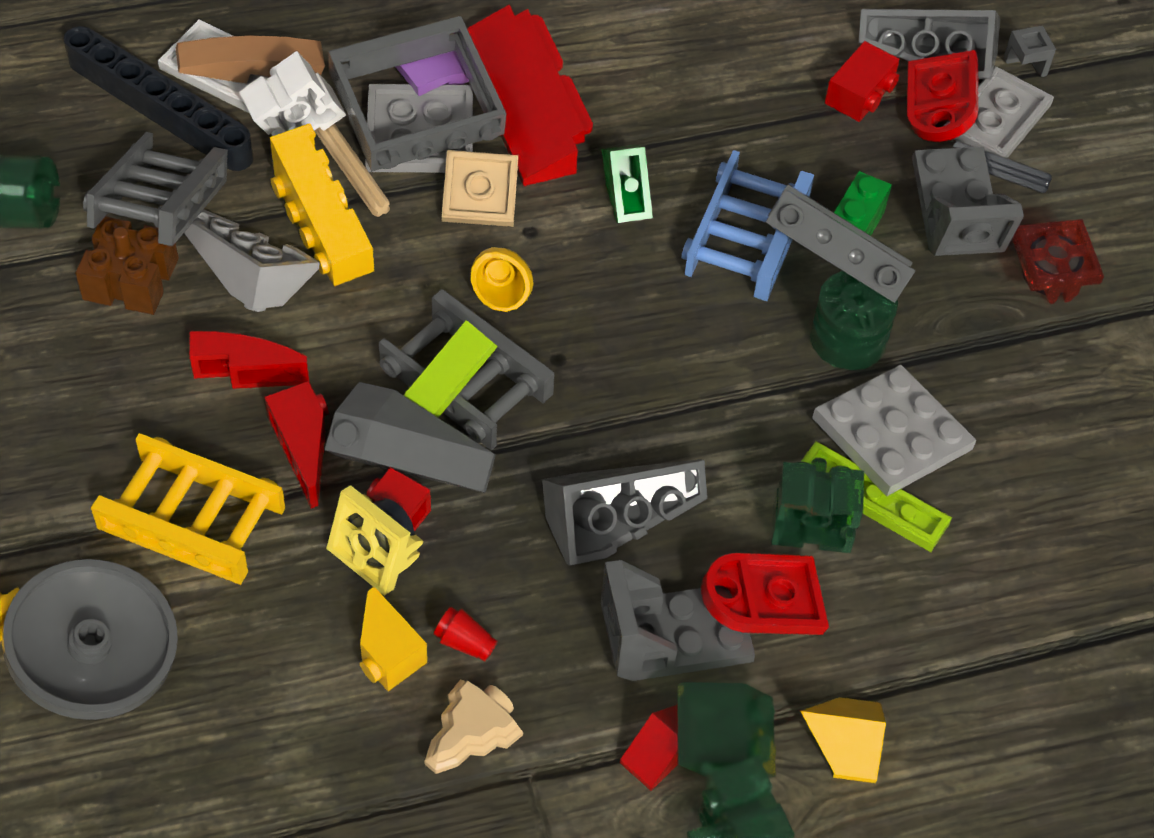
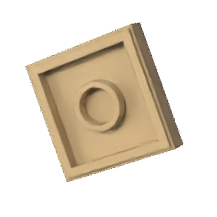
[442,150,518,227]

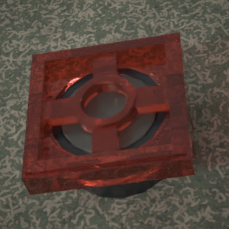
[1012,219,1104,304]

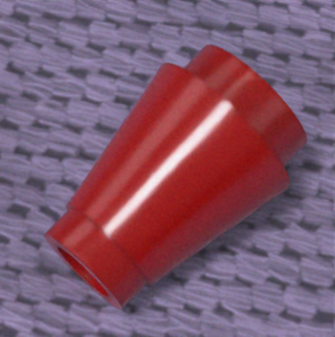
[433,607,498,662]

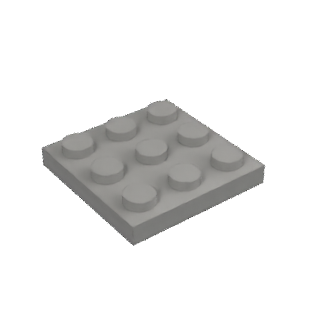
[365,84,473,173]
[812,365,976,496]

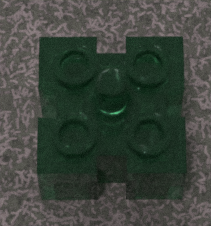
[771,458,864,553]
[686,756,795,838]

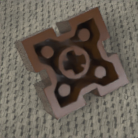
[75,216,179,315]

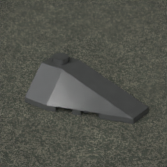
[859,9,1000,79]

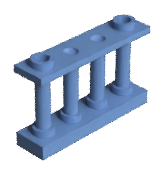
[681,150,814,301]

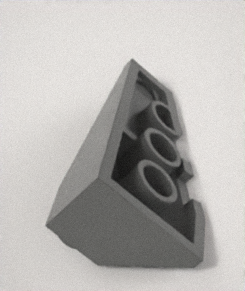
[325,382,496,493]
[542,459,707,565]

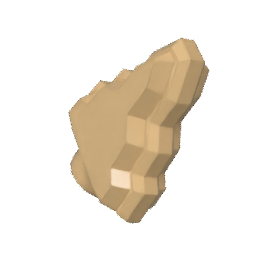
[425,679,523,774]

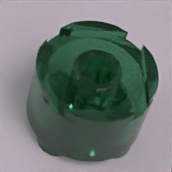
[0,155,60,229]

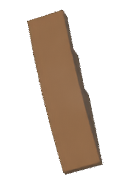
[176,36,325,84]

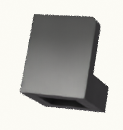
[1003,25,1056,77]

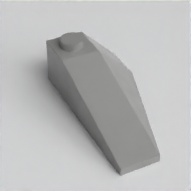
[184,209,320,312]

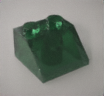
[677,682,776,791]

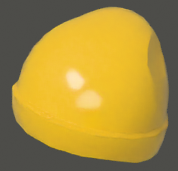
[470,247,533,312]

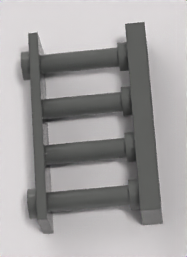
[83,132,228,246]
[766,184,916,303]
[379,289,554,451]

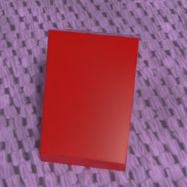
[620,704,709,791]

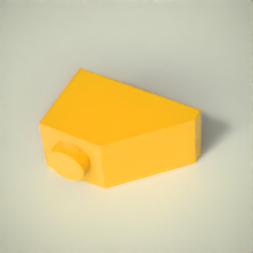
[360,587,427,691]

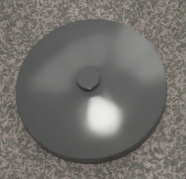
[2,559,178,720]

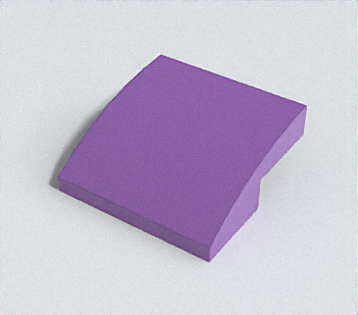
[396,51,469,96]

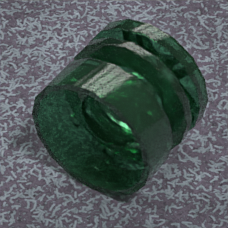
[810,271,898,370]

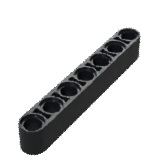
[63,26,254,171]

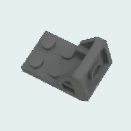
[912,147,1024,256]
[601,560,755,681]

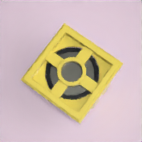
[326,485,423,596]

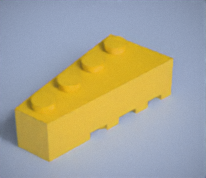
[270,123,374,286]

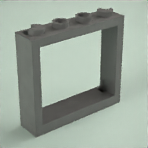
[328,16,506,172]

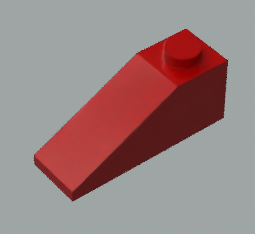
[265,381,329,509]

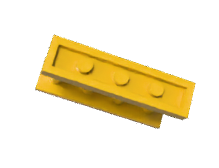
[91,433,286,585]

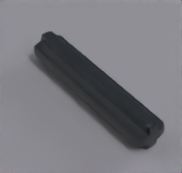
[952,141,1052,193]

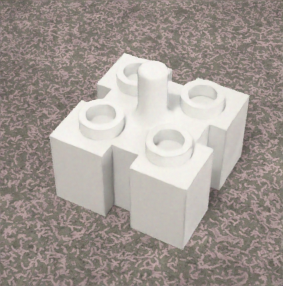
[239,51,346,136]

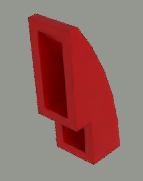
[189,331,309,389]

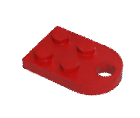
[907,50,979,142]
[701,553,829,635]

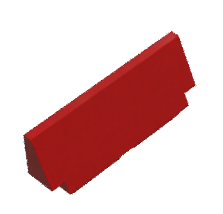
[467,4,593,186]

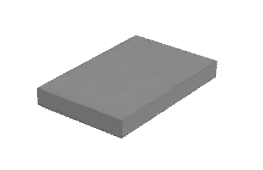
[944,66,1054,158]

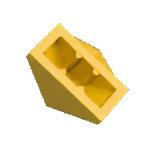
[801,697,886,783]

